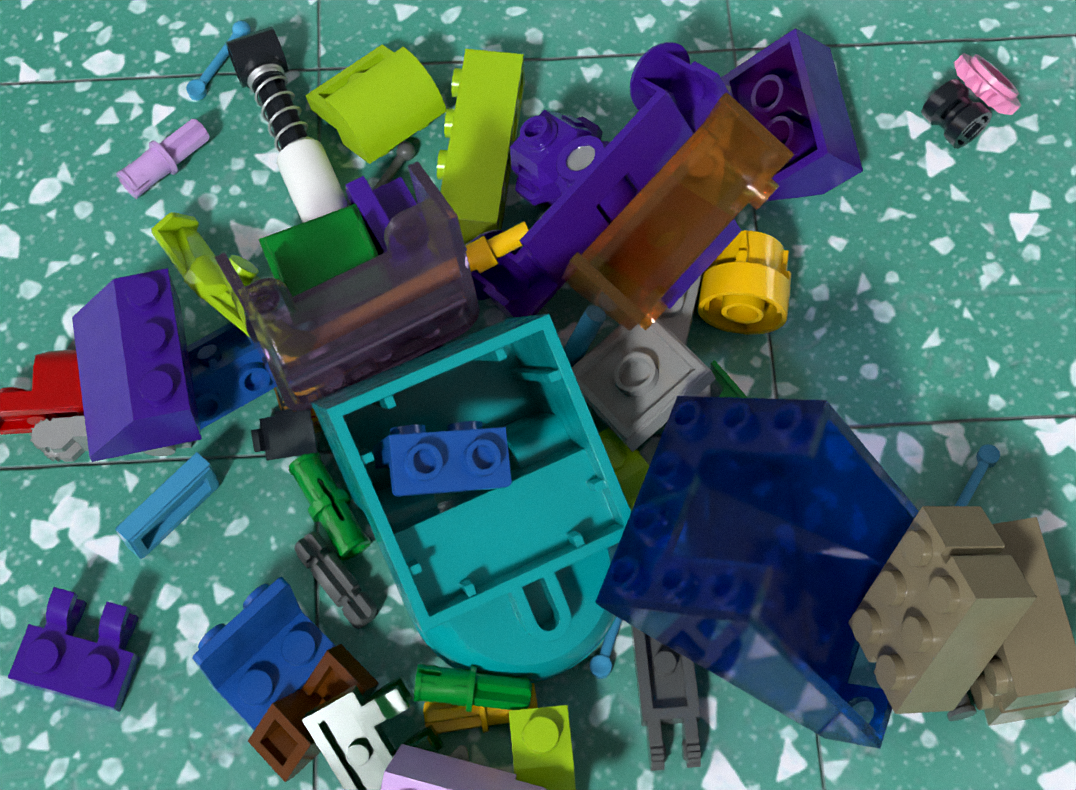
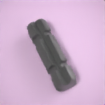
[294,532,378,629]

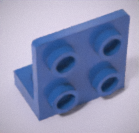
[192,577,335,730]

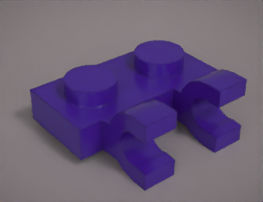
[8,587,139,712]

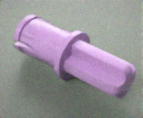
[116,119,210,199]

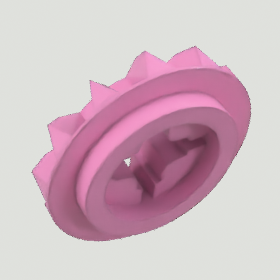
[954,53,1021,115]

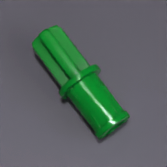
[413,663,532,712]

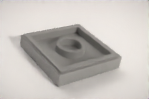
[571,305,716,452]

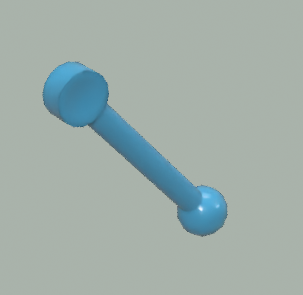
[186,20,251,101]
[955,444,1000,506]
[590,568,641,679]

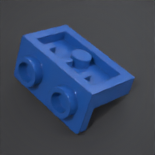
[187,322,284,430]

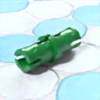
[288,451,371,561]

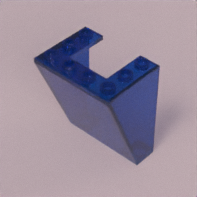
[595,396,919,749]

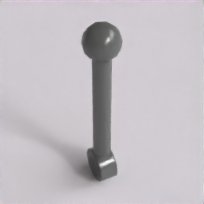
[373,142,416,190]

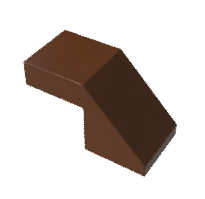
[248,644,379,782]

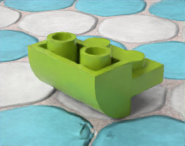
[305,45,447,164]

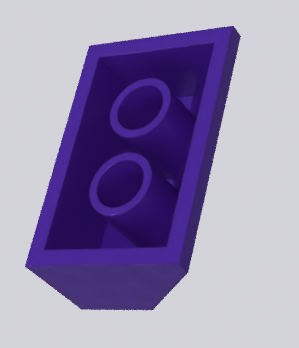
[721,28,863,203]
[72,268,202,462]

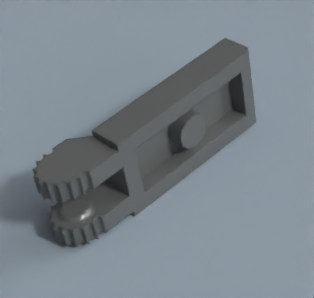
[630,606,701,771]

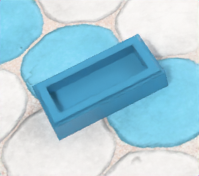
[115,452,220,560]

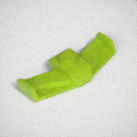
[151,212,316,358]

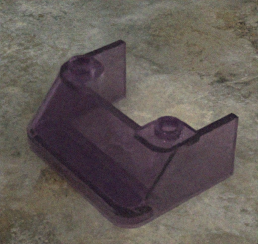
[214,161,480,411]

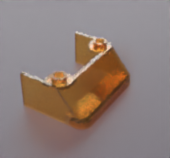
[562,92,794,331]

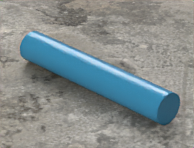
[564,305,606,367]

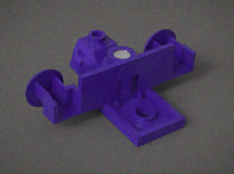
[456,42,741,318]

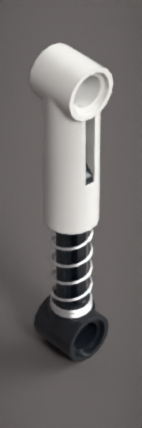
[226,26,349,223]

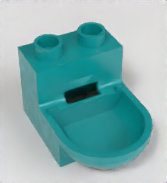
[311,314,640,683]

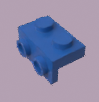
[373,421,512,497]

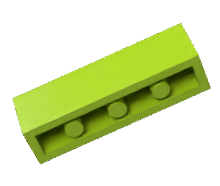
[429,49,525,245]

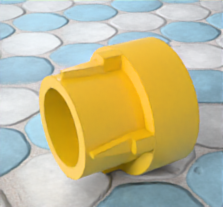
[698,230,792,335]

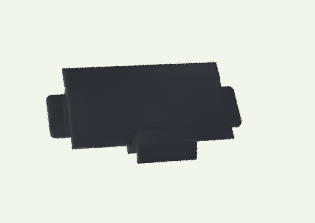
[251,394,317,461]

